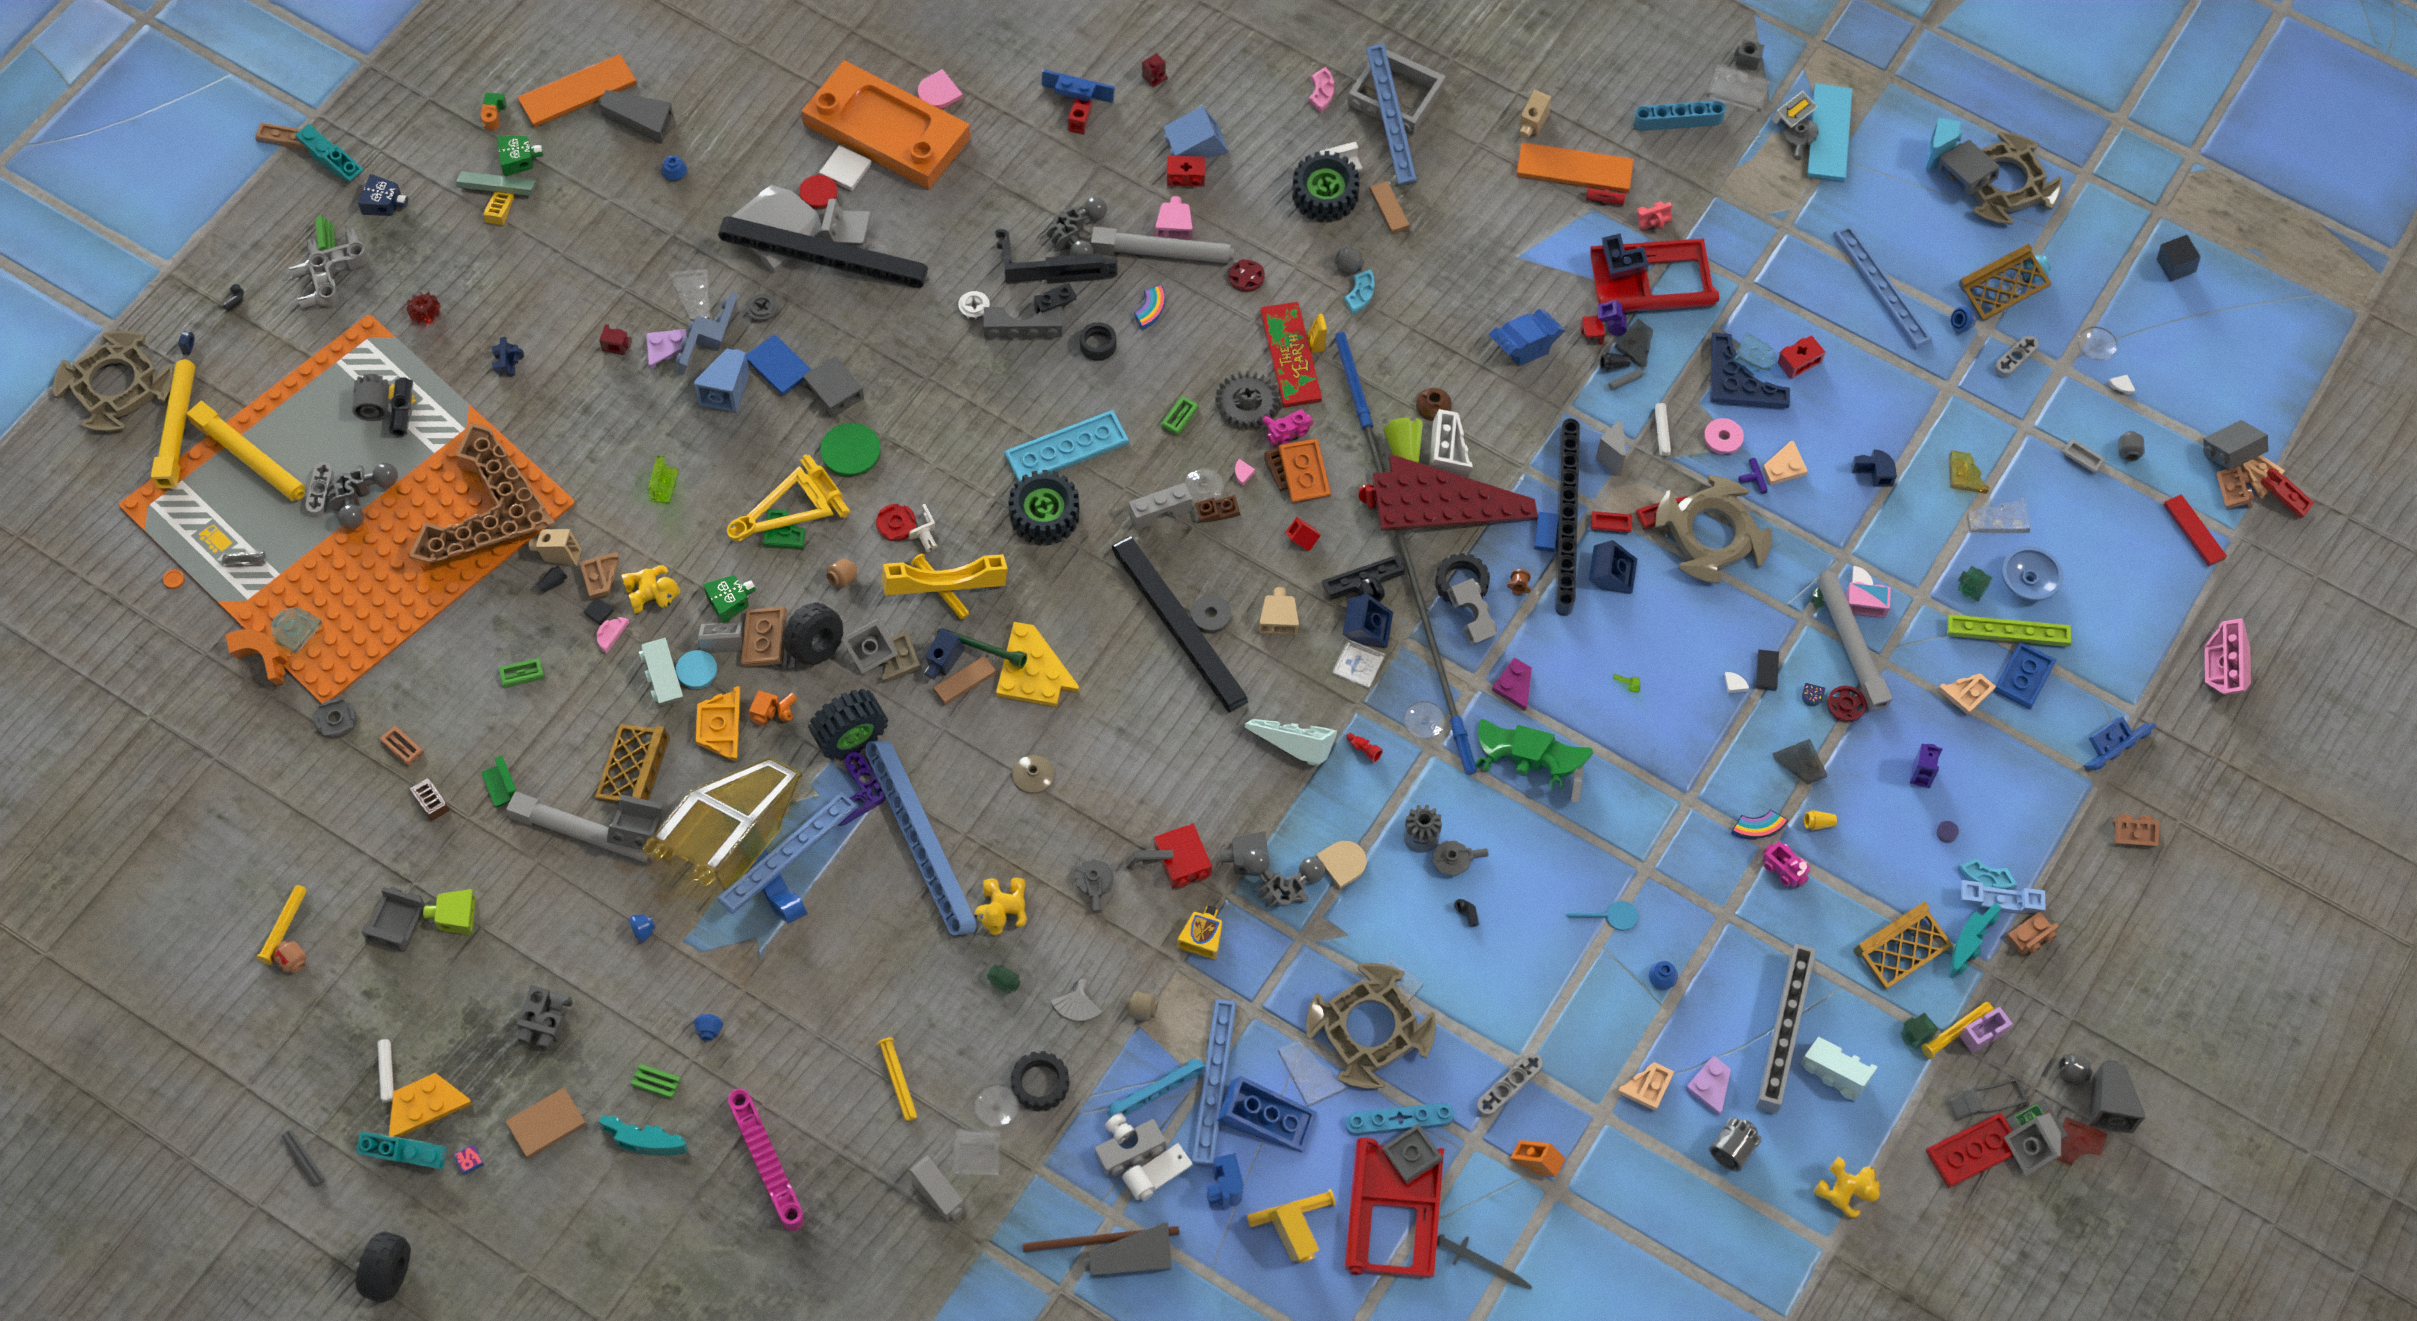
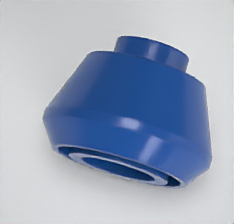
[661,156,687,181]
[1950,306,1976,333]
[629,914,655,943]
[1649,961,1678,989]
[694,1014,724,1041]

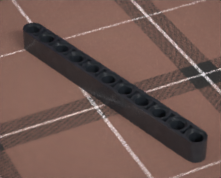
[718,216,928,288]
[1555,418,1580,616]
[1111,536,1248,713]

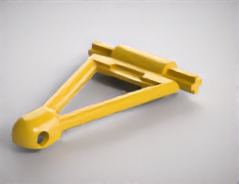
[727,454,850,542]

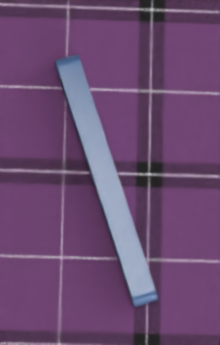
[865,741,976,935]

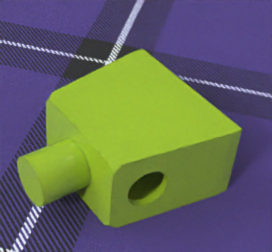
[423,889,476,935]

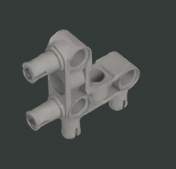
[289,228,368,310]

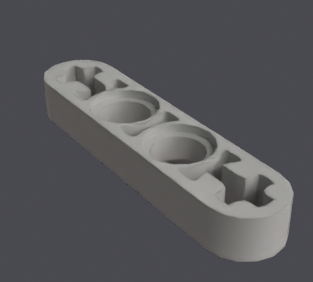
[1477,1053,1543,1118]

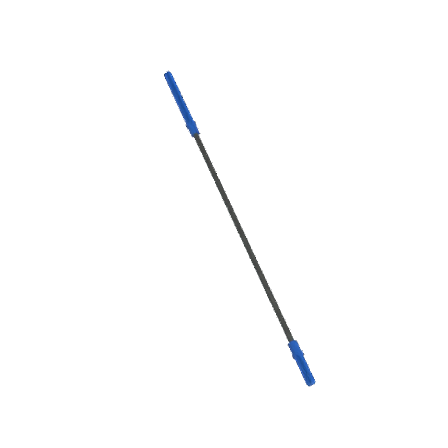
[1335,332,1477,775]

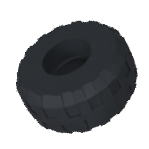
[783,602,844,665]
[355,1232,411,1303]

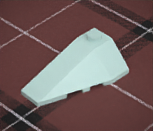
[1245,719,1337,765]

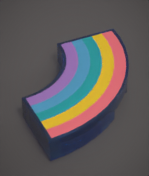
[1731,809,1789,840]

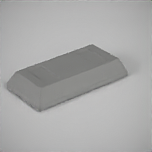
[2061,439,2106,474]

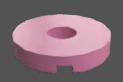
[1704,418,1744,455]

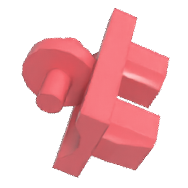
[1637,201,1672,230]

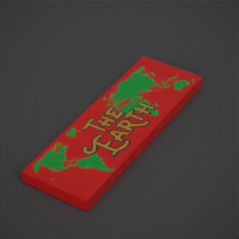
[1260,302,1322,408]

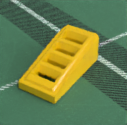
[483,192,515,226]
[1307,314,1327,353]

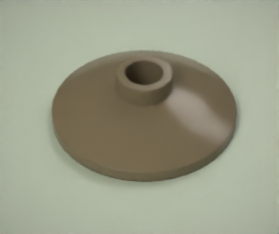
[1012,755,1054,794]

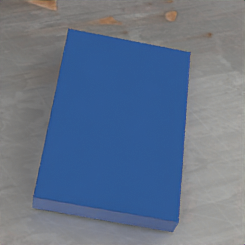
[746,334,811,396]
[1994,641,2057,710]

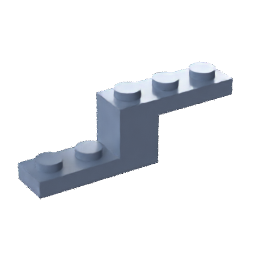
[675,291,738,375]

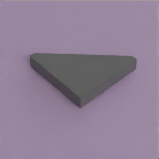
[1126,850,1174,868]

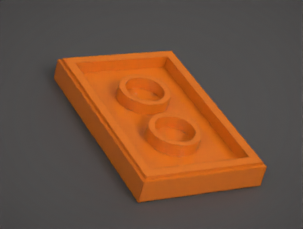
[1278,438,1331,503]

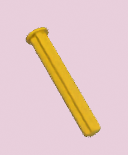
[911,554,969,620]
[256,885,307,965]
[1921,1002,1994,1059]
[877,1037,917,1122]
[1247,1189,1336,1227]

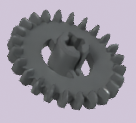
[1215,370,1280,428]

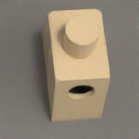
[1519,90,1551,138]
[529,529,582,567]
[1259,587,1299,635]

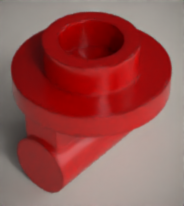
[1358,484,1376,508]

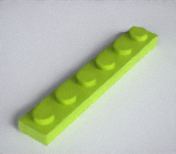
[1947,614,2071,647]

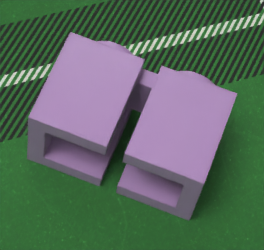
[1959,1007,2012,1054]

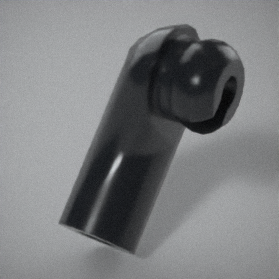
[222,284,244,312]
[1454,899,1479,927]

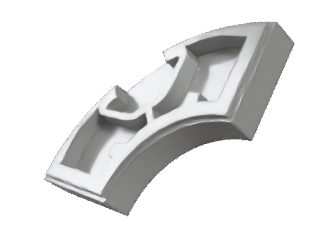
[1571,765,1584,802]

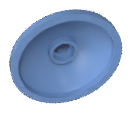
[2002,546,2063,601]

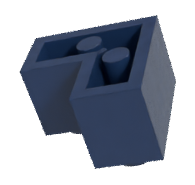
[1602,233,1648,280]

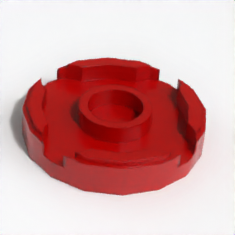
[799,175,838,209]
[876,504,916,541]

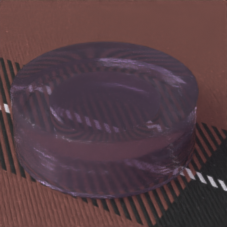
[1936,821,1959,843]

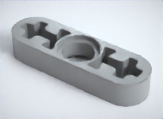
[1994,336,2039,378]
[305,462,334,517]

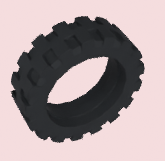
[1435,553,1490,607]
[1011,1051,1069,1112]

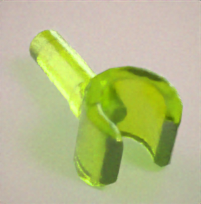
[1613,674,1641,693]

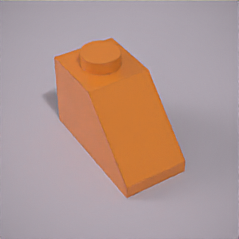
[1510,1140,1566,1177]

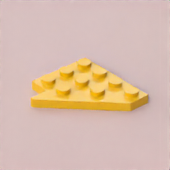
[996,622,1079,707]

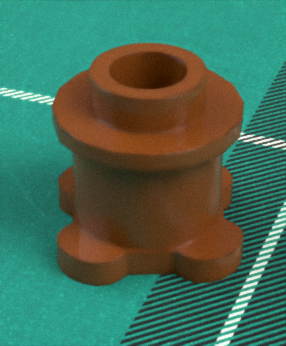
[1507,569,1531,596]

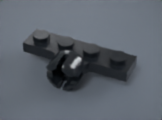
[1322,555,1405,602]

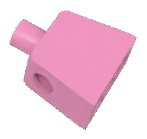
[1156,196,1192,240]

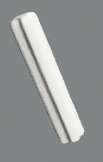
[1655,403,1671,456]
[378,1039,394,1103]

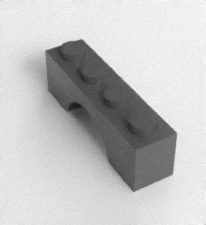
[984,307,1062,339]

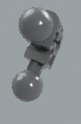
[1047,197,1107,255]
[327,463,398,530]
[1243,848,1325,908]

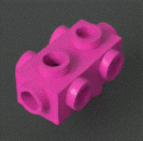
[1262,409,1313,447]
[1762,841,1811,888]

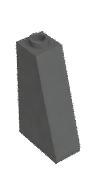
[599,90,673,144]
[1085,1222,1172,1277]

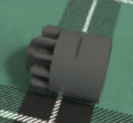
[352,374,390,421]
[1403,804,1442,853]
[1709,1117,1762,1172]

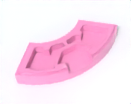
[1309,67,1334,113]

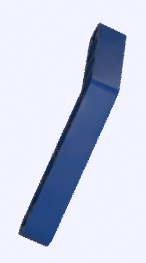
[721,803,808,924]

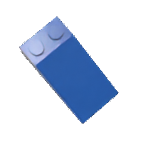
[1217,1075,1317,1152]

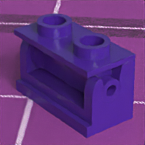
[1909,743,1943,788]

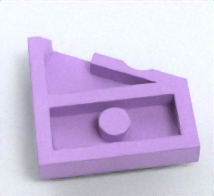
[646,329,687,369]
[1686,1056,1731,1115]

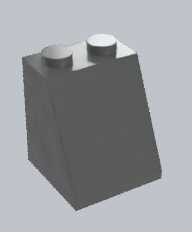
[2089,1060,2145,1133]

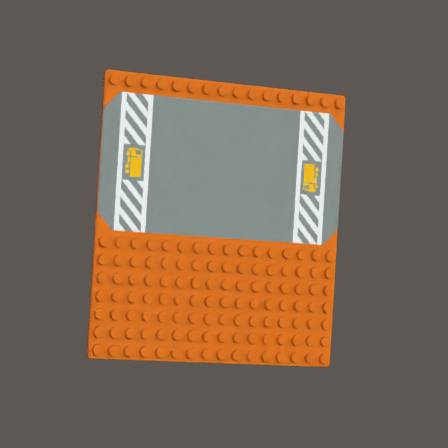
[119,314,575,704]

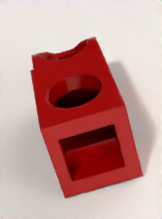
[1068,99,1092,135]

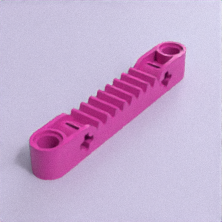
[728,1089,804,1231]

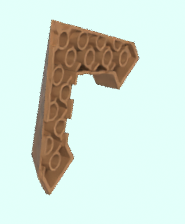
[409,423,556,564]

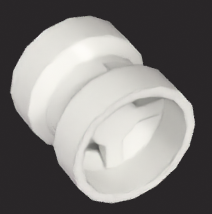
[1105,1113,1134,1144]

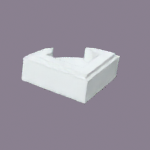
[2108,375,2135,395]
[1852,566,1873,585]
[1724,672,1749,693]

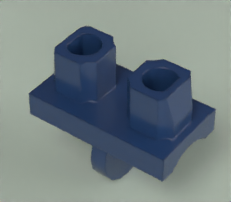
[492,336,524,377]

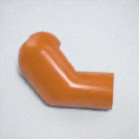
[777,693,797,722]

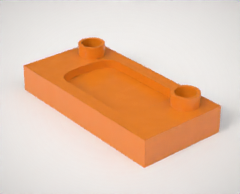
[801,60,971,190]

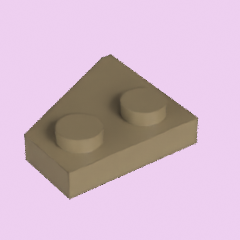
[882,631,922,683]

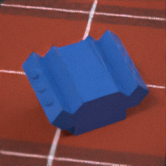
[1488,309,1566,366]

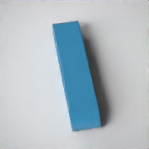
[1633,101,1726,131]

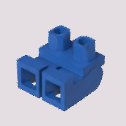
[1206,1153,1244,1211]

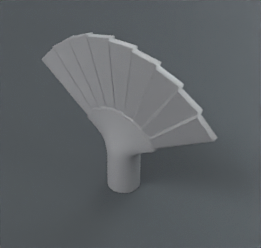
[1051,979,1102,1021]

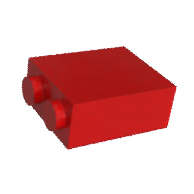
[1154,823,1212,889]

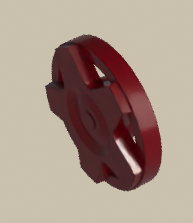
[1229,259,1265,292]
[1827,686,1866,722]

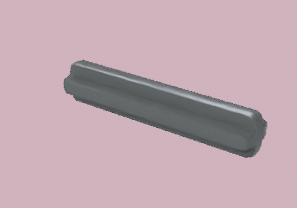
[282,1130,325,1187]

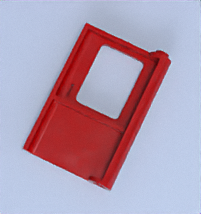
[1590,238,1719,312]
[1344,1138,1444,1279]

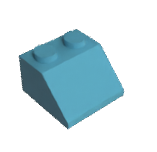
[1925,117,1963,170]

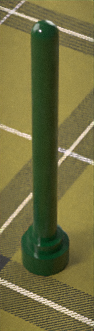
[938,628,1027,669]

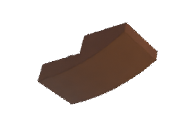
[1195,495,1241,522]

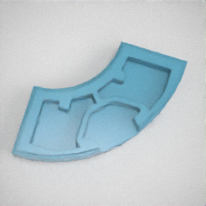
[1344,269,1375,315]
[1958,858,2017,890]

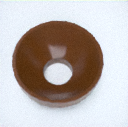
[1416,388,1452,421]

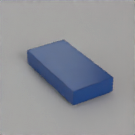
[1534,512,1558,552]

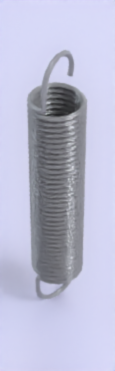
[1604,367,1648,392]

